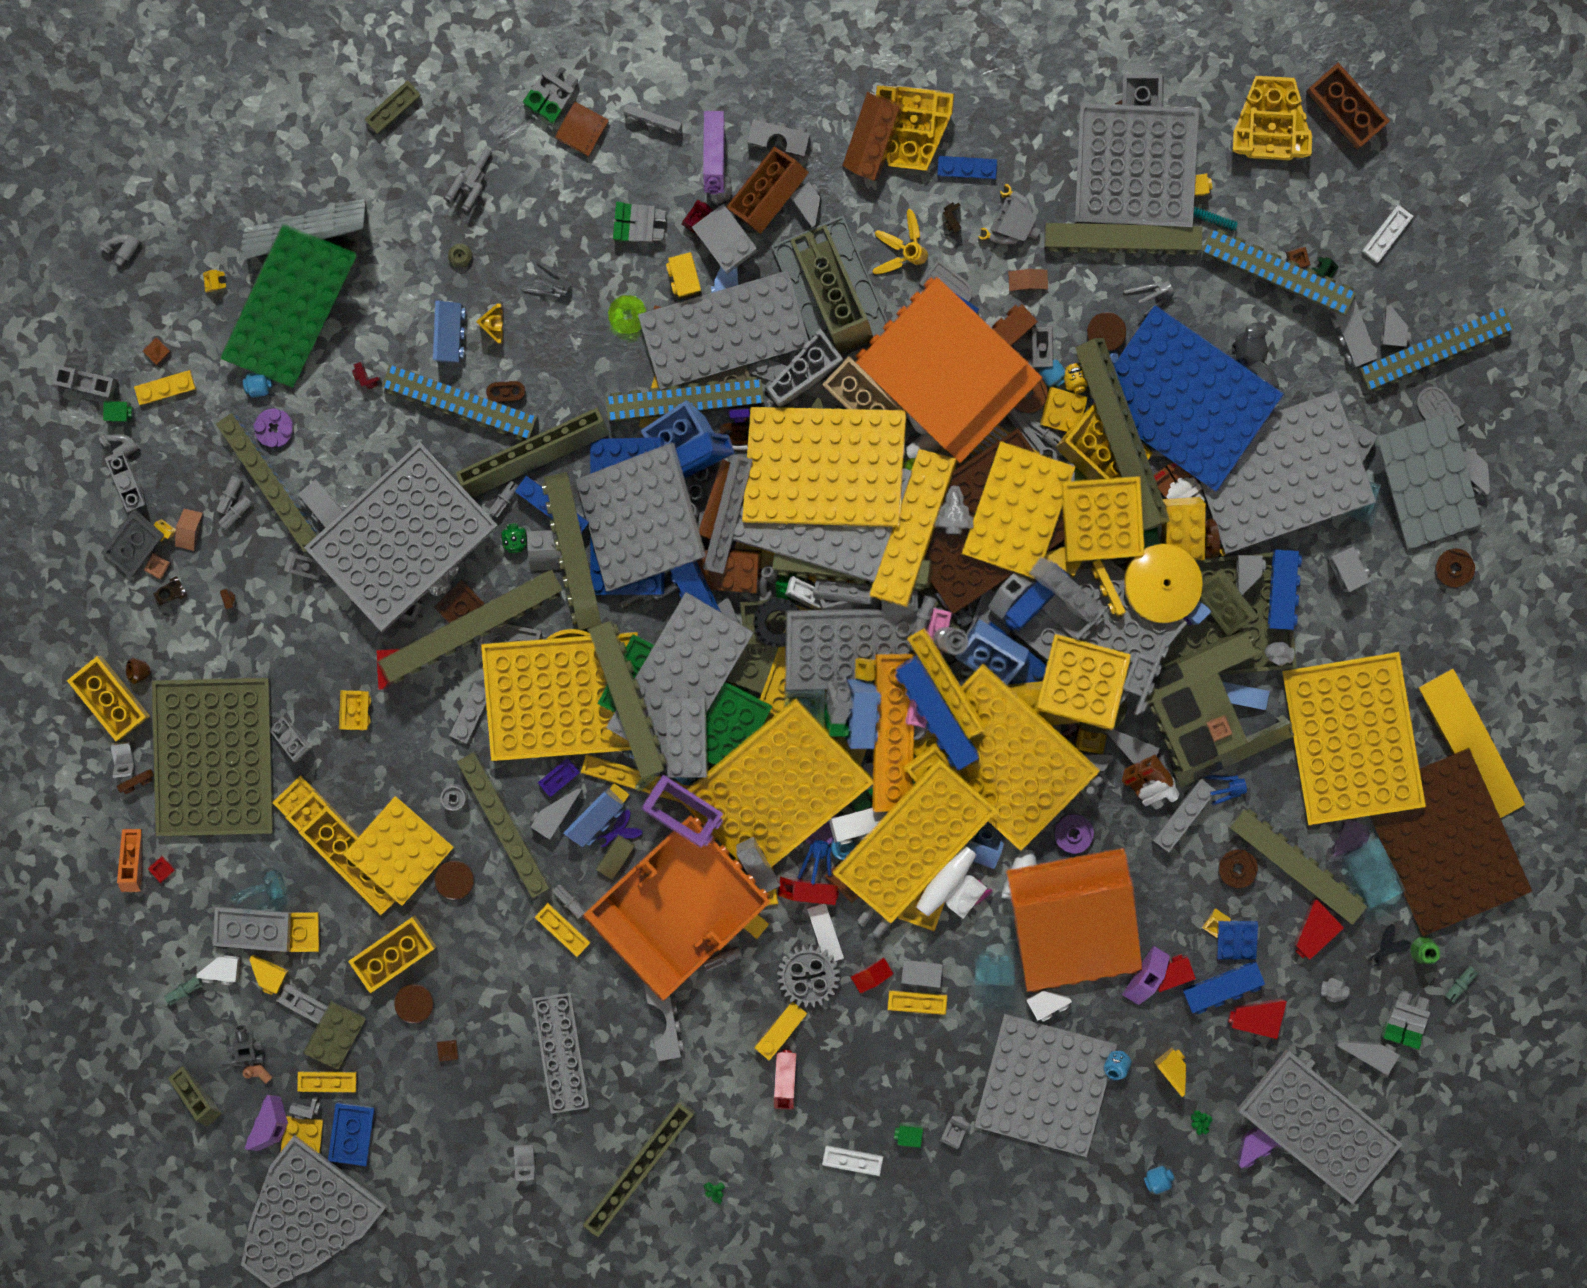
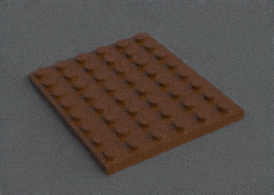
[924,428,1065,614]
[1370,748,1533,936]

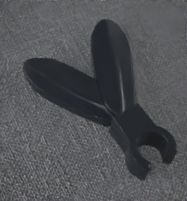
[1368,924,1411,966]

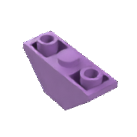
[1122,945,1170,1005]
[245,1095,288,1151]
[1237,1126,1281,1168]

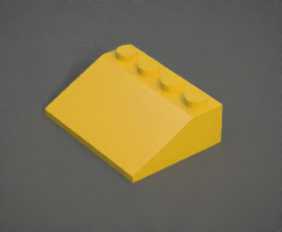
[1055,402,1153,480]

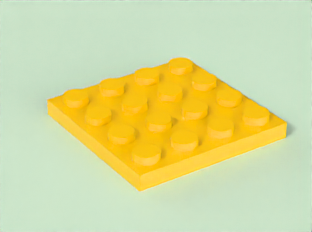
[1061,476,1145,561]
[1036,634,1131,730]
[343,796,453,906]

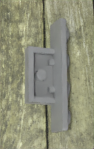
[1123,640,1169,716]

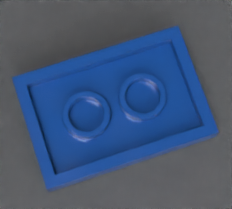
[328,1102,375,1166]

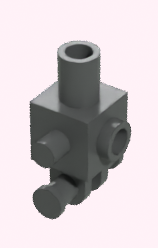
[226,1024,264,1068]

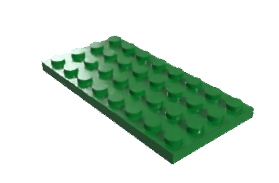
[220,223,356,388]
[597,634,773,765]

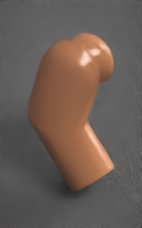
[243,1065,273,1084]

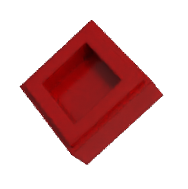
[148,856,176,883]

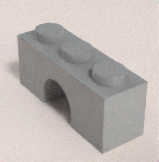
[747,118,810,158]
[52,365,118,399]

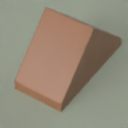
[1008,269,1048,291]
[175,509,203,551]

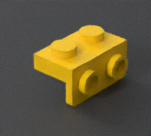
[339,690,371,730]

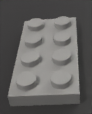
[666,698,708,777]
[213,907,291,952]

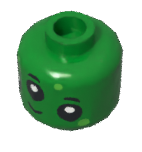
[501,523,527,553]

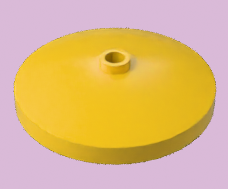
[1124,544,1203,623]

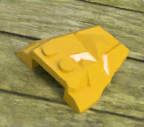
[1232,76,1312,160]
[876,85,954,171]

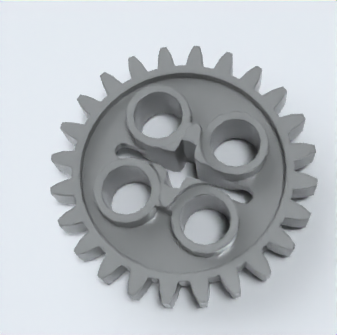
[777,944,841,1008]

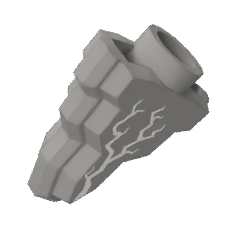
[935,486,974,534]

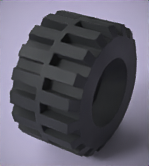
[753,598,800,647]

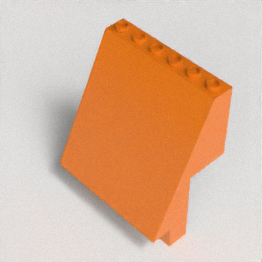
[855,277,1043,463]
[582,815,771,1001]
[1006,848,1142,992]

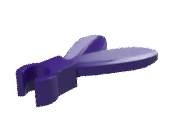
[597,810,642,847]

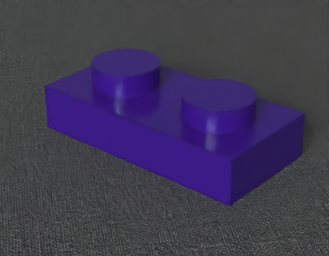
[729,409,750,423]
[538,758,580,797]

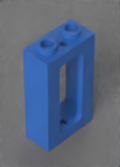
[676,432,735,479]
[1004,563,1070,633]

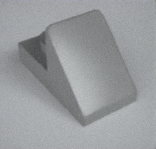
[284,552,322,580]

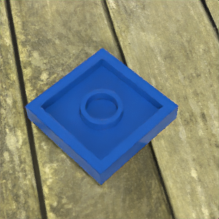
[1217,921,1258,959]

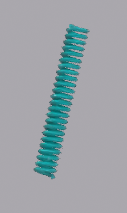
[1193,206,1238,231]

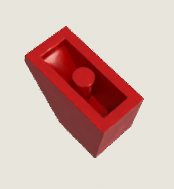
[1157,954,1196,992]

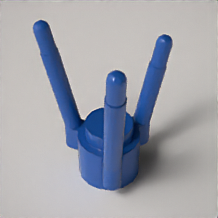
[1198,774,1247,805]
[798,840,831,884]

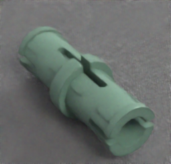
[1444,966,1479,1003]
[164,975,203,1006]

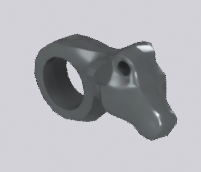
[1230,323,1280,390]

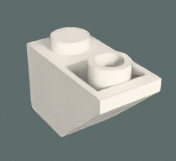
[197,955,241,985]
[1025,989,1072,1021]

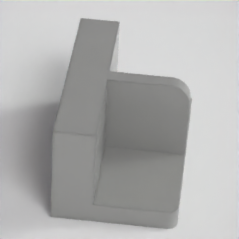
[901,960,943,988]

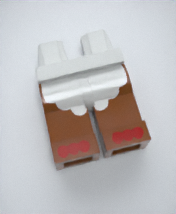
[1154,462,1206,501]
[1122,755,1179,809]

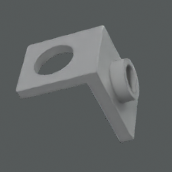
[110,741,135,778]
[514,1145,535,1181]

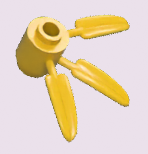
[872,209,928,274]

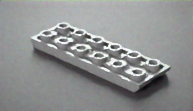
[532,992,589,1114]

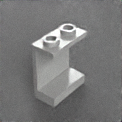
[1042,594,1105,640]

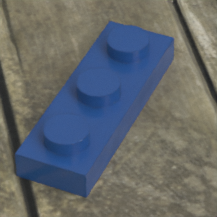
[937,156,997,180]

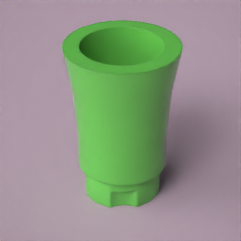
[1410,937,1440,964]

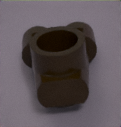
[153,576,188,606]

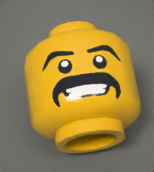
[1063,363,1088,394]

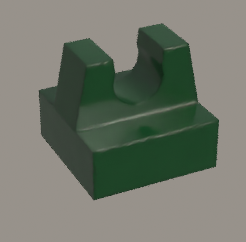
[1312,257,1339,278]

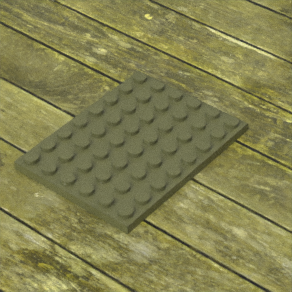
[152,678,273,836]

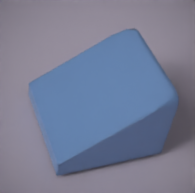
[1186,601,1211,625]

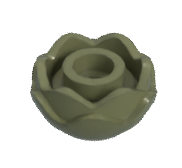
[448,243,473,268]

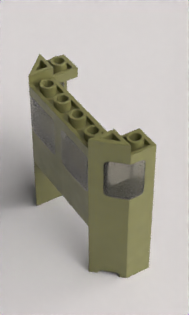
[1145,628,1294,788]

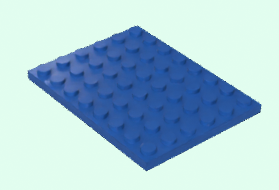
[1089,305,1284,492]

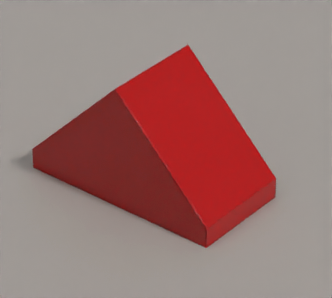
[850,957,894,993]

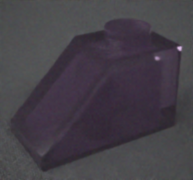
[1330,819,1370,857]

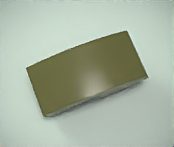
[596,835,634,879]

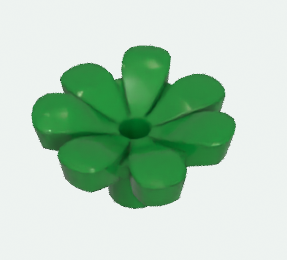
[1191,1110,1212,1135]
[703,1182,725,1205]

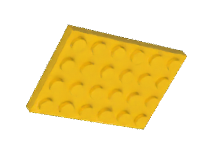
[962,441,1075,579]

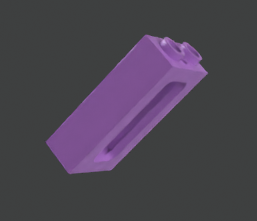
[703,111,725,194]
[641,775,723,848]

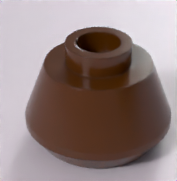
[126,657,150,684]

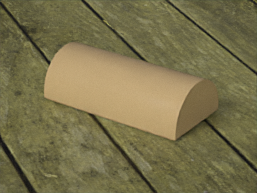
[822,356,904,410]

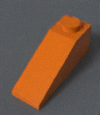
[117,829,142,892]

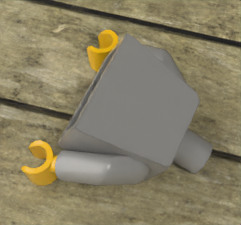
[978,184,1040,245]

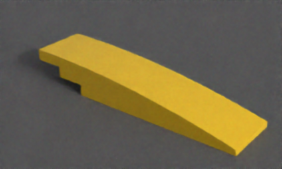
[1418,669,1525,818]
[272,775,396,915]

